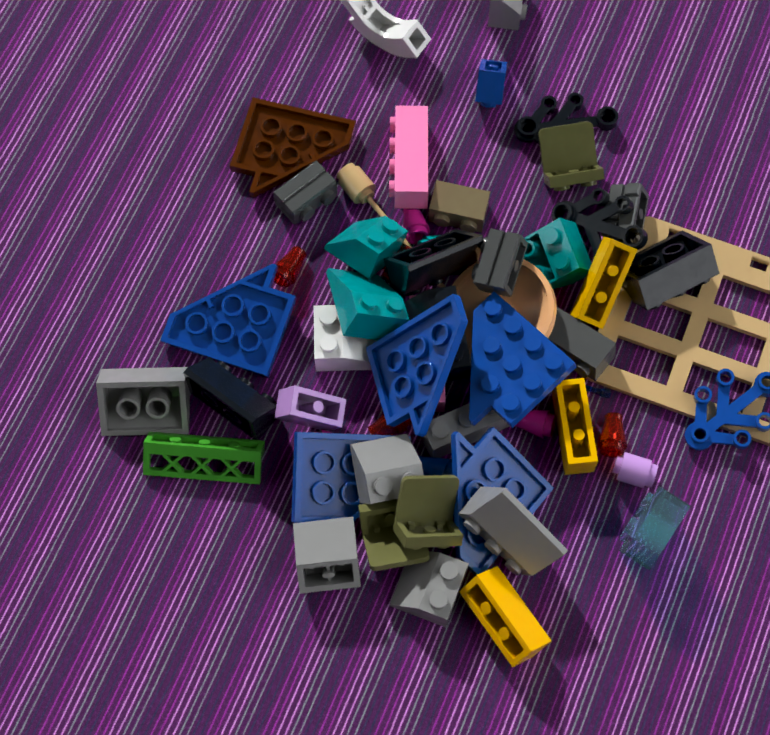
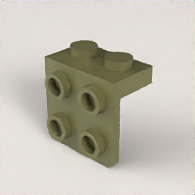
[538,121,605,191]
[393,475,464,550]
[358,499,430,571]

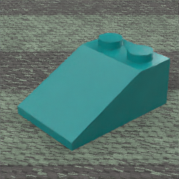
[326,268,409,340]

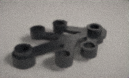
[514,93,618,145]
[551,188,648,259]

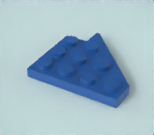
[160,264,297,378]
[469,291,577,428]
[366,294,468,437]
[451,427,554,576]
[291,432,411,522]

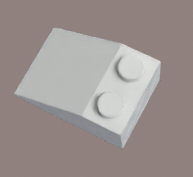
[314,305,377,371]

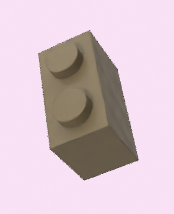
[428,180,490,233]

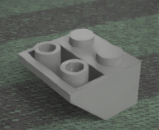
[293,517,361,594]

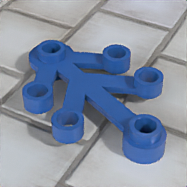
[684,369,770,451]

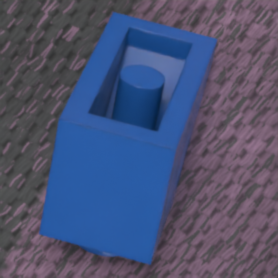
[475,59,507,108]

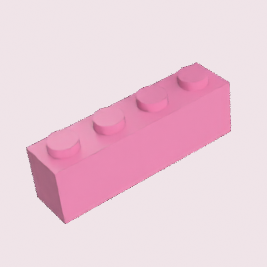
[389,106,428,209]

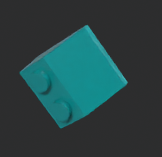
[324,216,408,279]

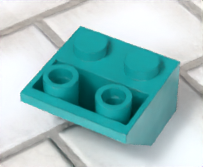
[524,218,592,289]

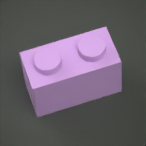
[274,385,346,431]

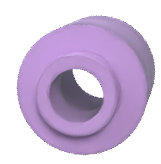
[612,452,658,488]

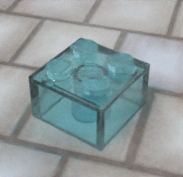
[619,486,691,570]

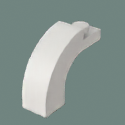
[340,0,431,58]

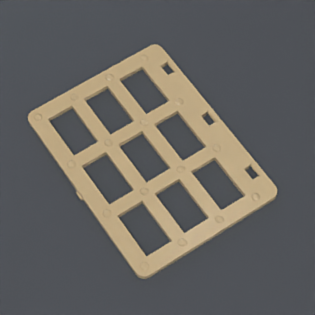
[586,216,770,446]

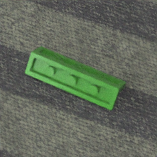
[143,431,265,484]

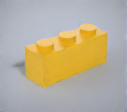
[570,236,638,329]
[552,378,598,475]
[459,566,551,667]

